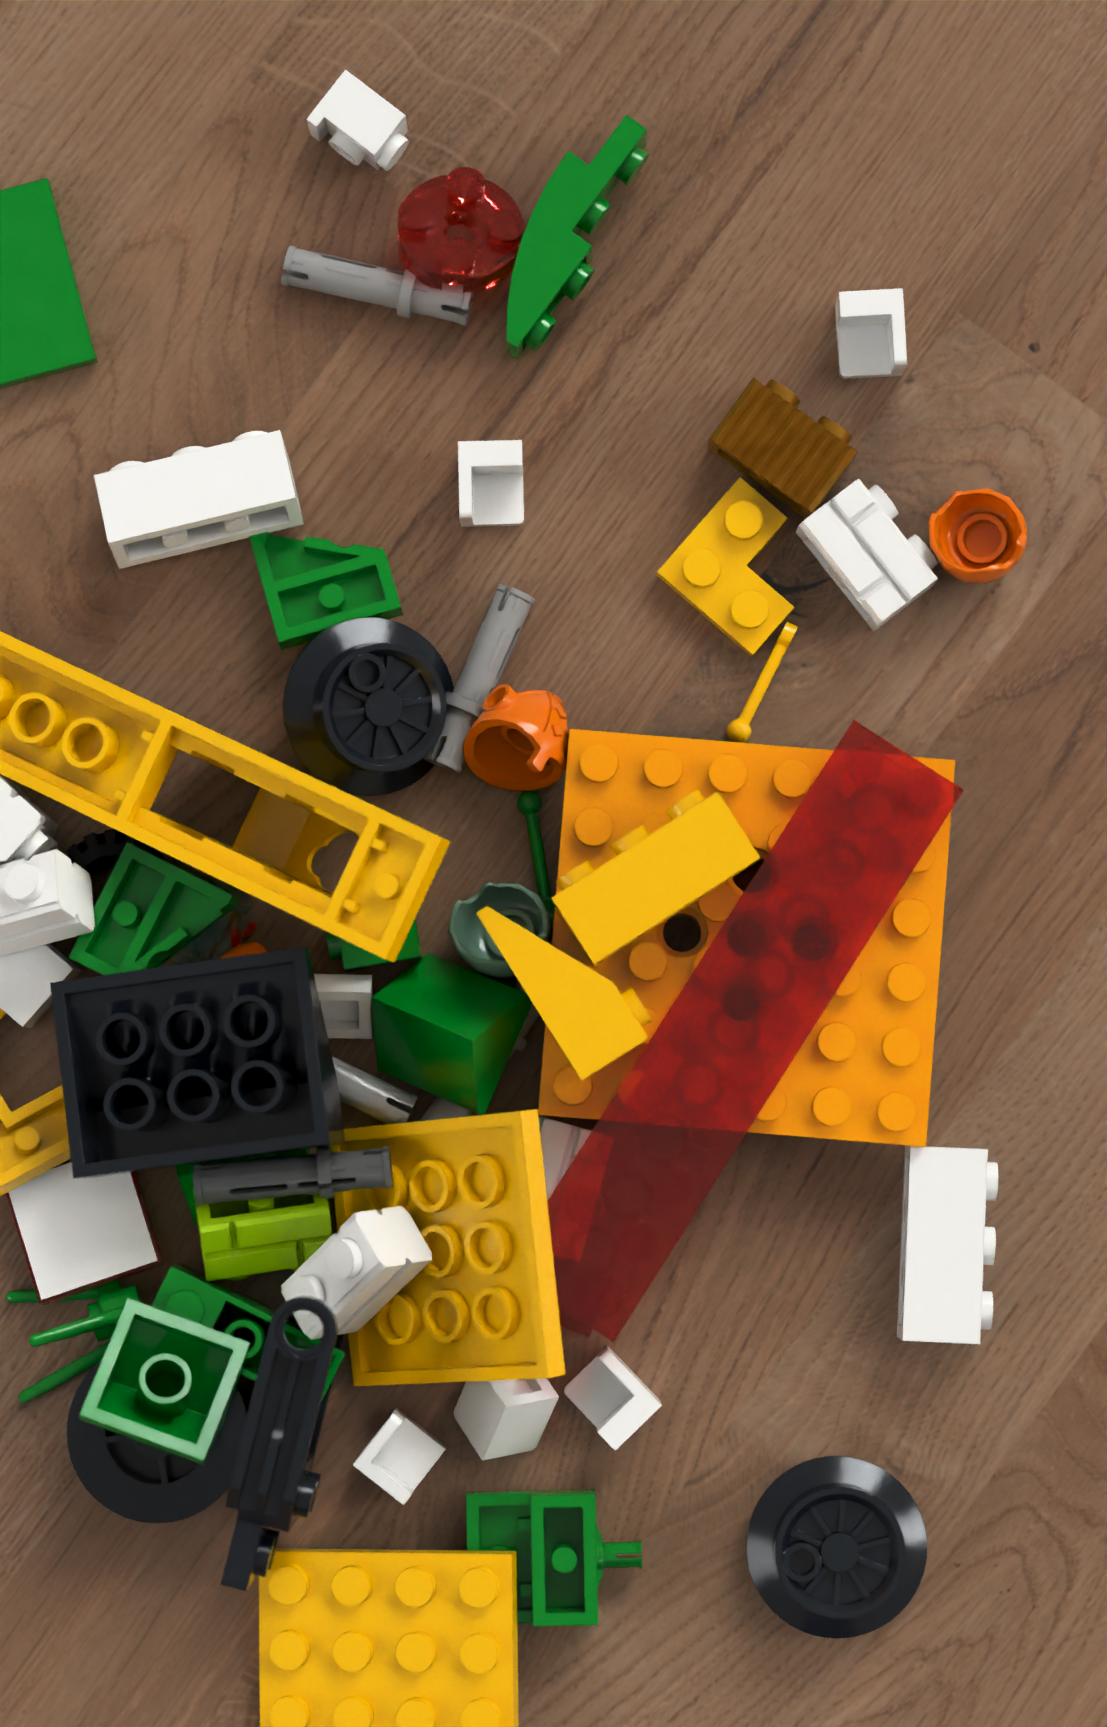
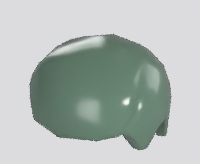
[448,882,552,978]

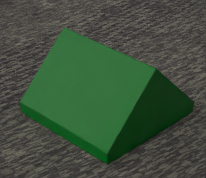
[371,953,532,1115]
[79,1298,250,1465]

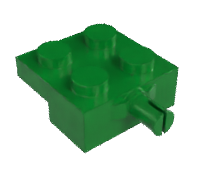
[466,1489,642,1627]

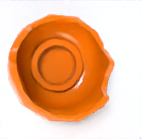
[928,488,1027,584]

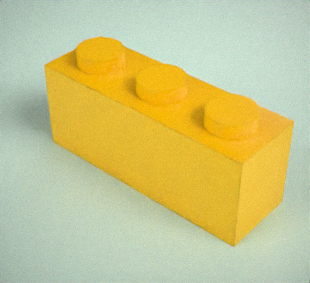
[551,790,760,966]

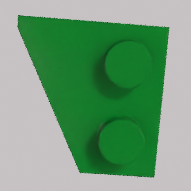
[249,532,403,650]
[68,842,240,975]

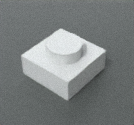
[314,974,373,1039]

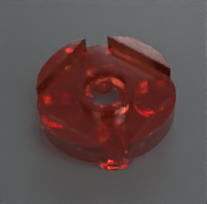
[397,167,524,293]

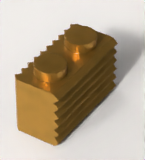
[707,378,857,518]

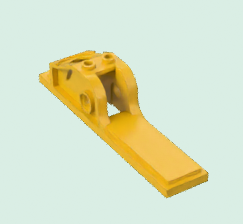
[0,631,451,963]

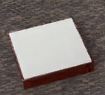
[6,1159,165,1306]

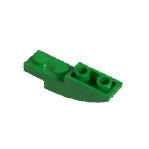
[506,114,649,360]

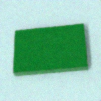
[0,178,98,389]

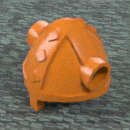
[463,684,569,791]

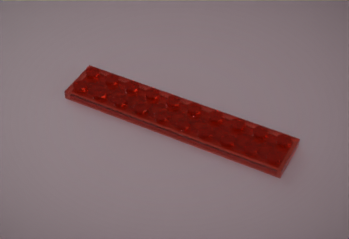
[547,720,964,1342]

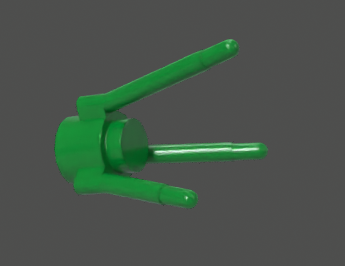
[6,1279,142,1403]

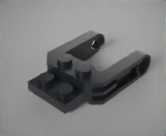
[221,1296,345,1591]

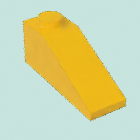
[476,906,652,1081]

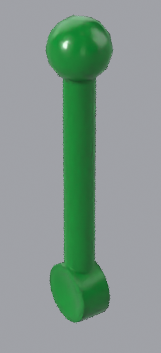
[517,791,555,921]

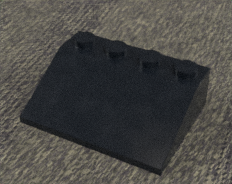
[50,947,345,1178]

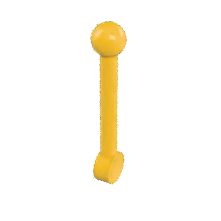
[726,621,798,743]

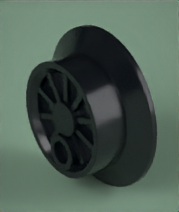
[283,617,454,796]
[67,1360,247,1523]
[746,1456,927,1639]

